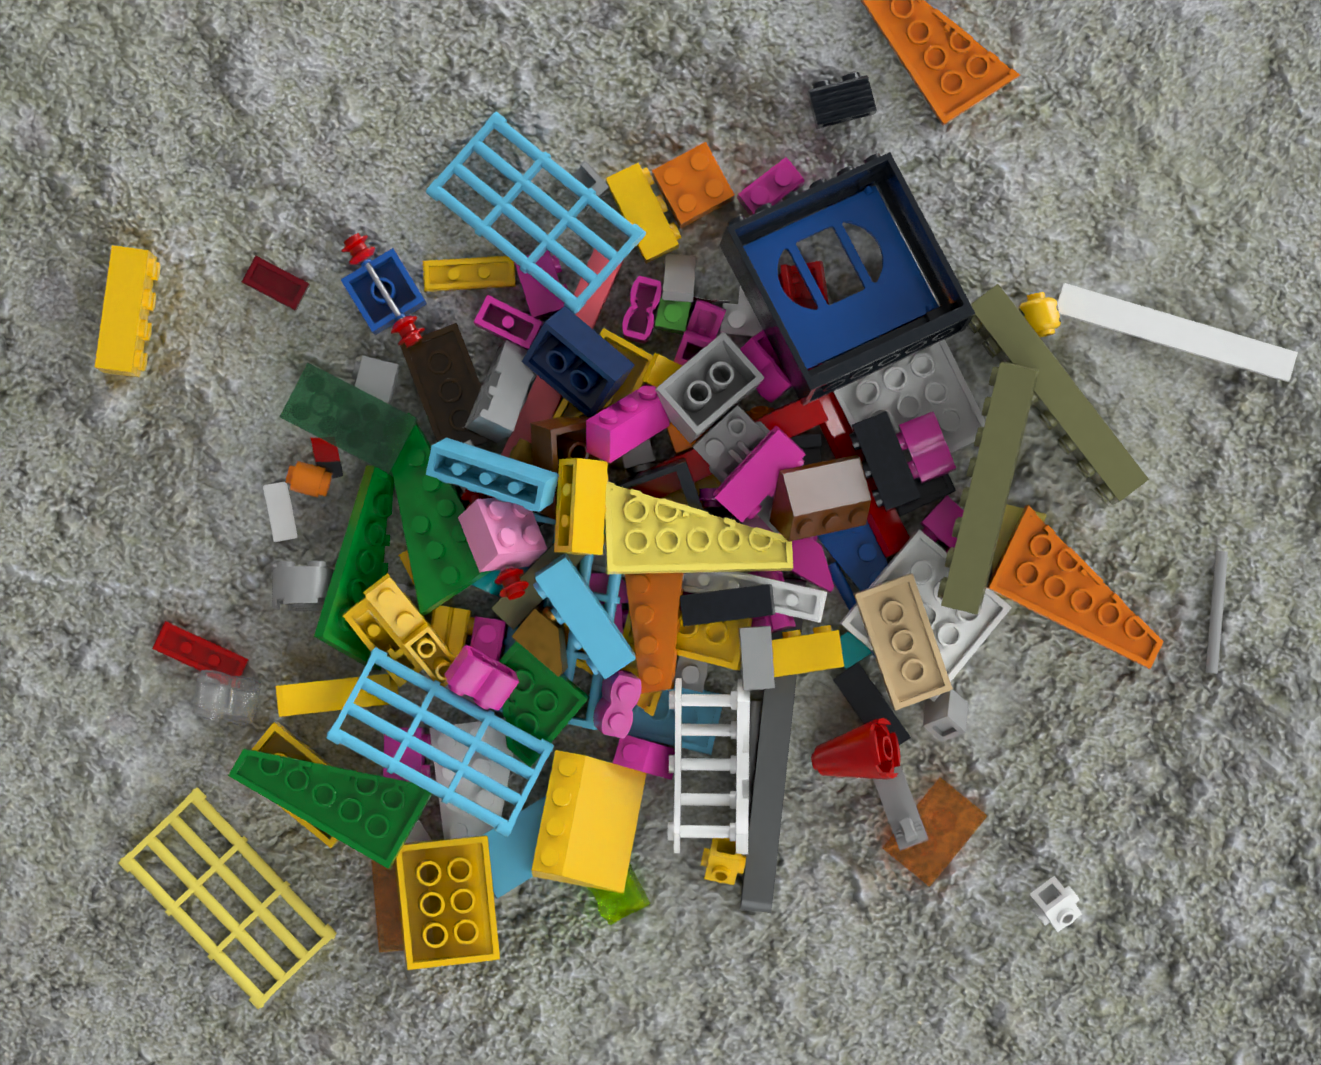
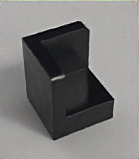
[790,434,822,466]

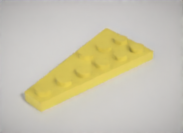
[604,482,793,574]

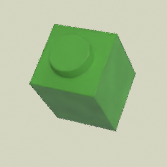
[655,296,691,335]

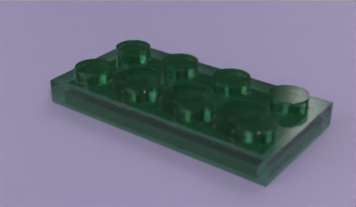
[279,363,418,474]

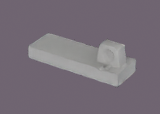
[873,765,929,851]

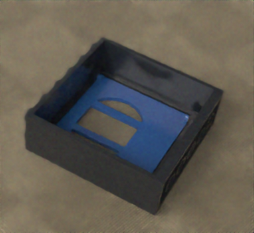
[720,152,975,406]

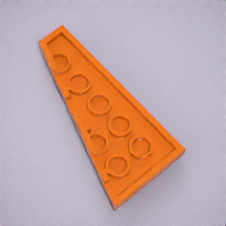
[986,505,1164,669]

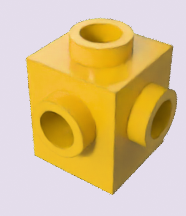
[700,838,746,885]

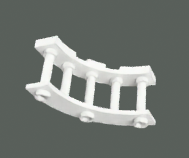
[668,678,750,854]

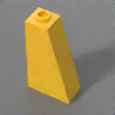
[275,674,399,717]

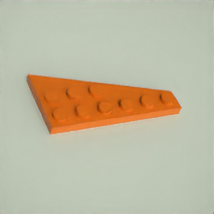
[861,0,1020,126]

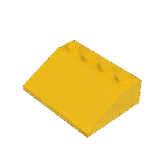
[531,750,647,894]
[395,836,500,970]

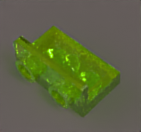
[587,863,651,925]

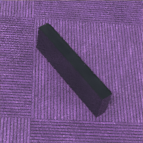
[680,584,776,626]
[833,662,911,746]

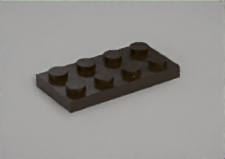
[400,323,492,447]

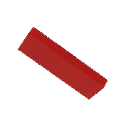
[152,621,249,687]

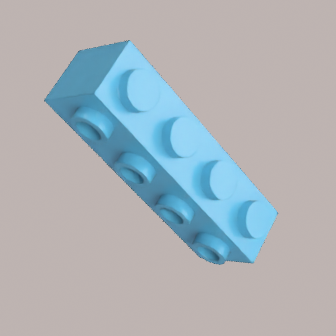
[426,437,559,512]
[533,553,636,679]

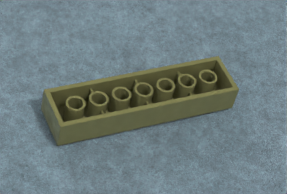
[967,284,1149,505]
[937,361,1039,615]

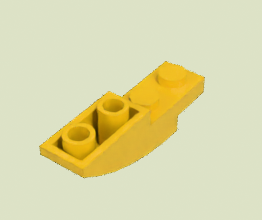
[363,573,455,687]

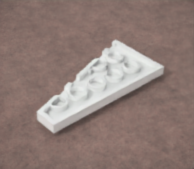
[429,718,513,839]

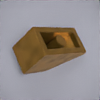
[512,605,568,677]

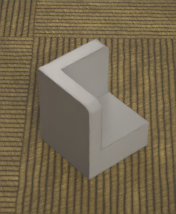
[564,160,609,211]
[923,690,968,742]

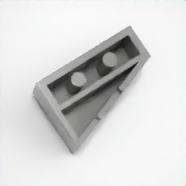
[465,340,537,443]

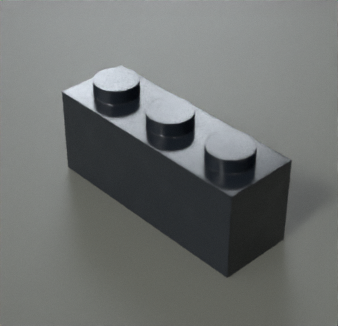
[849,411,921,512]

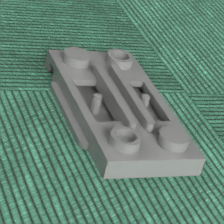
[692,404,803,533]

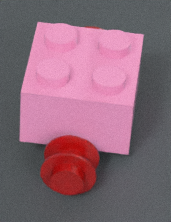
[458,488,547,600]

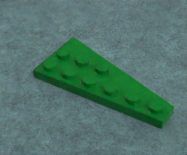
[384,412,491,616]
[314,465,394,671]
[228,749,432,869]

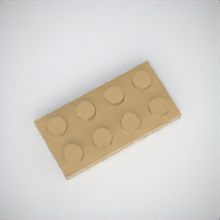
[853,573,953,711]

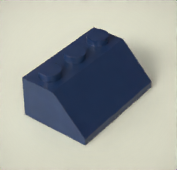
[521,306,635,417]

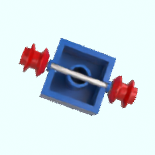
[341,233,427,347]

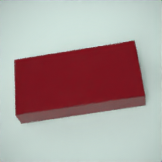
[241,255,310,311]

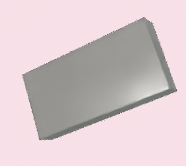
[662,254,696,302]
[739,626,775,691]

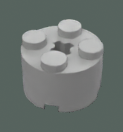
[272,561,334,611]

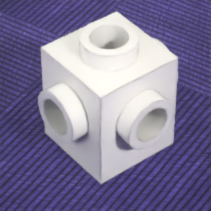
[1030,876,1082,932]

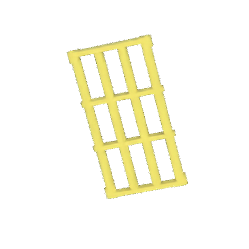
[118,787,337,1009]

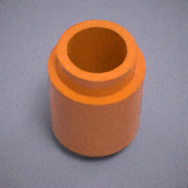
[285,461,333,498]

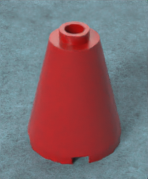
[811,718,901,780]

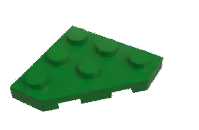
[499,641,590,767]

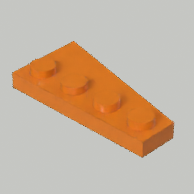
[625,573,684,694]

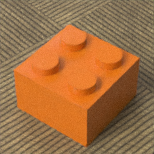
[652,142,735,229]

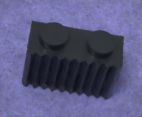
[807,72,877,129]

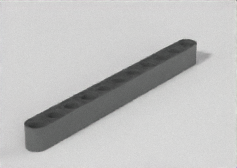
[740,578,807,913]

